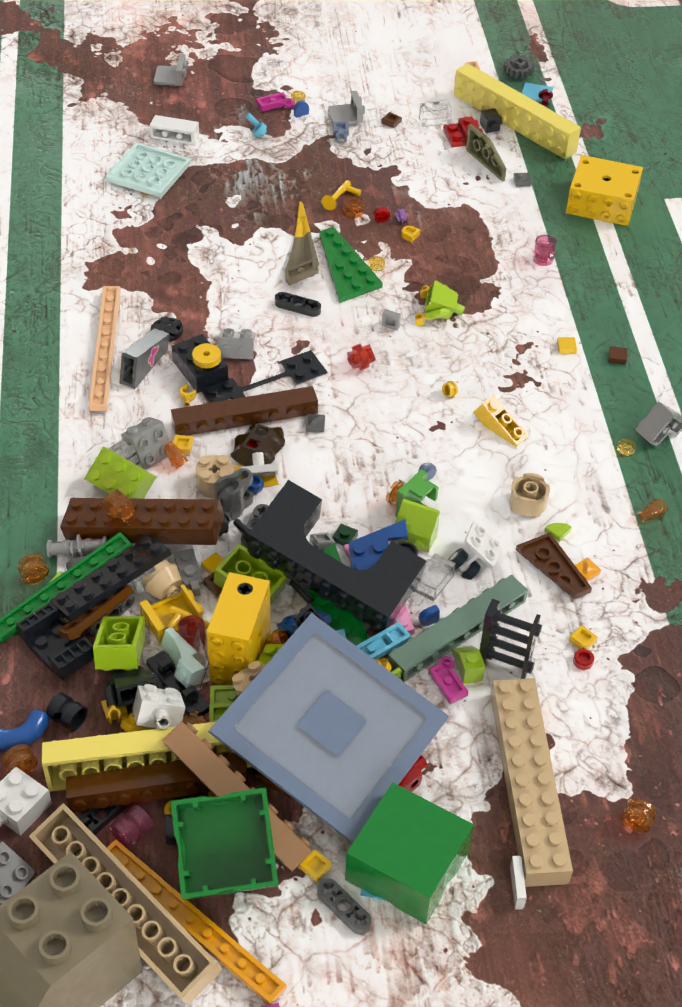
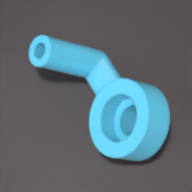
[245,113,267,137]

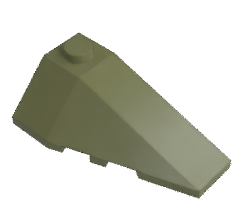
[466,124,507,182]

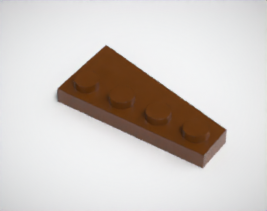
[516,533,592,599]

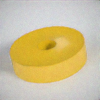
[192,343,221,368]

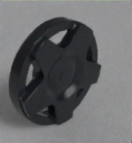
[151,316,183,342]

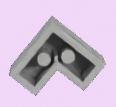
[635,402,682,447]

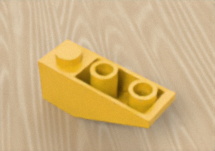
[473,394,528,447]

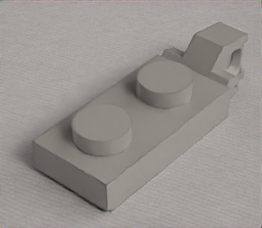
[174,548,203,597]

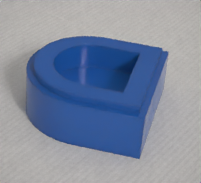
[294,100,309,118]
[418,605,440,626]

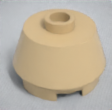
[141,560,182,600]

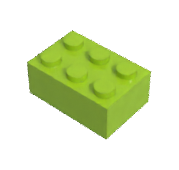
[84,446,157,499]
[213,544,287,605]
[93,616,146,671]

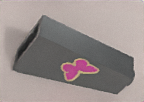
[119,328,169,389]

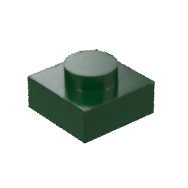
[332,524,358,546]

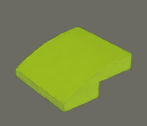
[209,685,238,722]

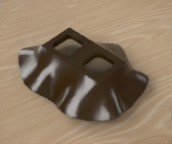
[230,423,285,466]

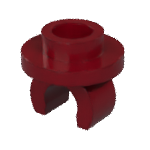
[538,89,553,106]

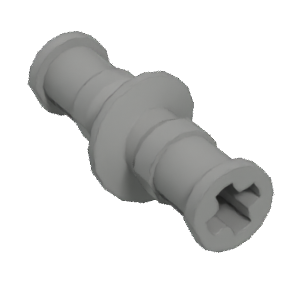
[46,534,108,559]

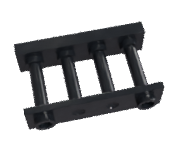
[479,599,543,679]

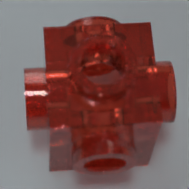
[347,343,376,370]

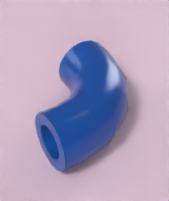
[0,710,50,751]

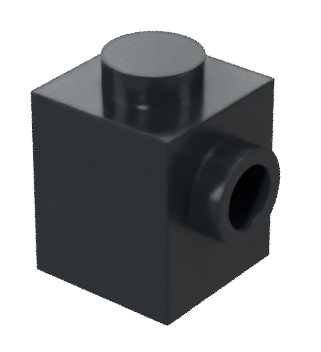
[480,108,502,133]

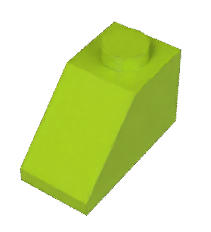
[452,645,485,684]

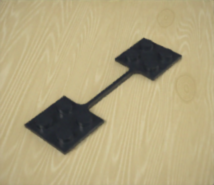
[200,350,328,403]

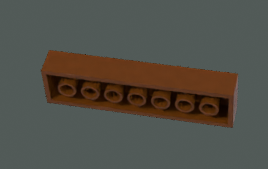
[60,498,225,545]

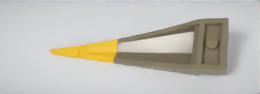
[285,201,319,285]

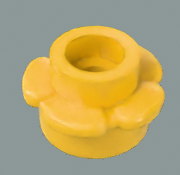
[442,381,458,398]

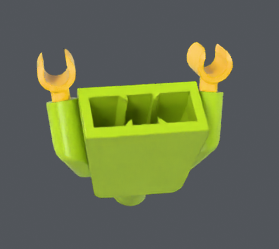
[415,280,465,326]

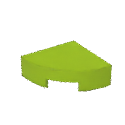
[544,523,572,542]

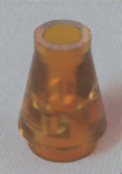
[163,441,189,469]
[638,498,668,522]

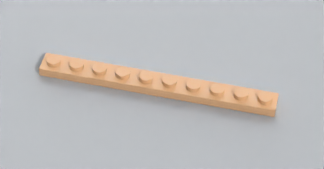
[88,286,121,411]

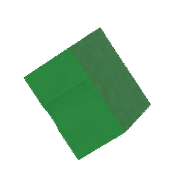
[345,782,474,924]
[171,788,279,900]

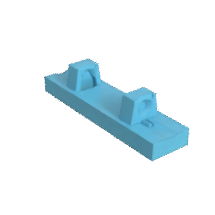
[357,622,411,660]

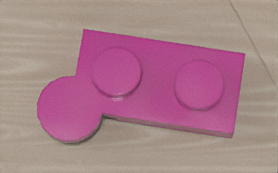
[256,92,295,111]
[428,656,469,704]

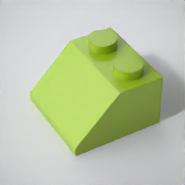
[395,499,440,552]

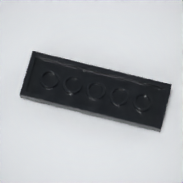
[50,535,172,622]

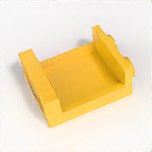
[139,584,204,643]

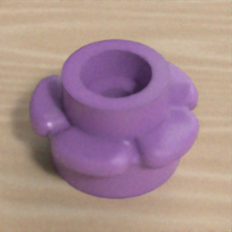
[395,208,408,224]

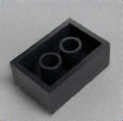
[171,334,229,393]

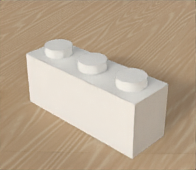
[150,115,199,145]

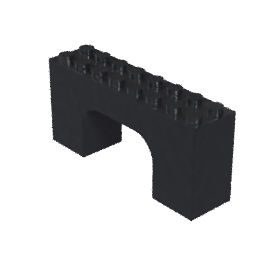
[247,480,427,632]

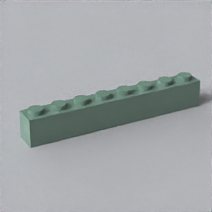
[388,574,528,682]

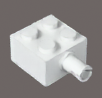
[132,684,185,729]
[0,767,52,836]

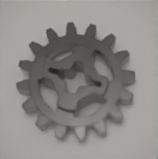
[503,55,535,79]

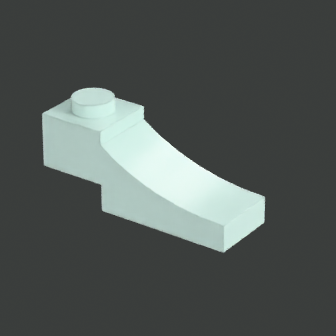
[161,627,205,688]

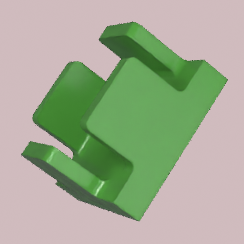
[395,469,439,517]

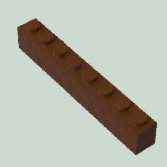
[170,386,318,436]
[66,753,249,812]

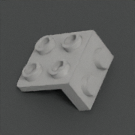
[154,54,188,86]
[328,91,365,124]
[218,328,255,359]
[121,417,173,470]
[0,841,35,905]

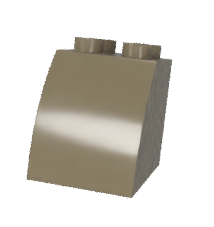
[0,852,143,1007]

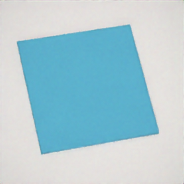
[522,82,553,103]

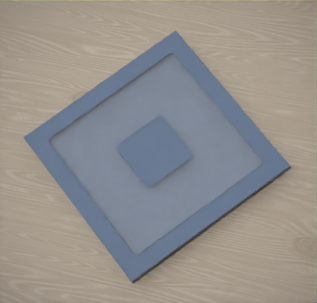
[208,613,449,844]

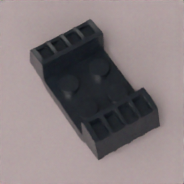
[16,602,94,680]

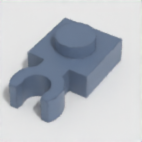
[333,122,349,142]

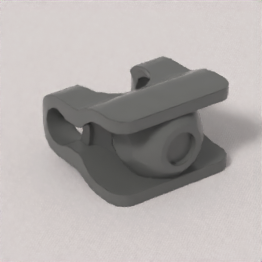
[214,468,254,520]

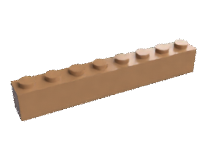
[162,721,312,873]

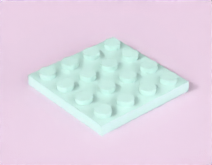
[106,142,191,198]

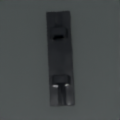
[146,650,209,721]

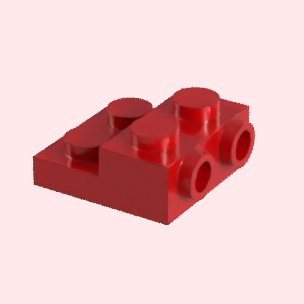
[443,116,483,148]

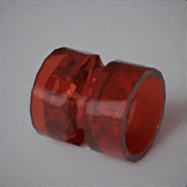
[178,615,206,653]

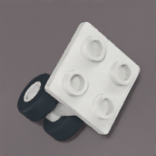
[446,521,502,580]

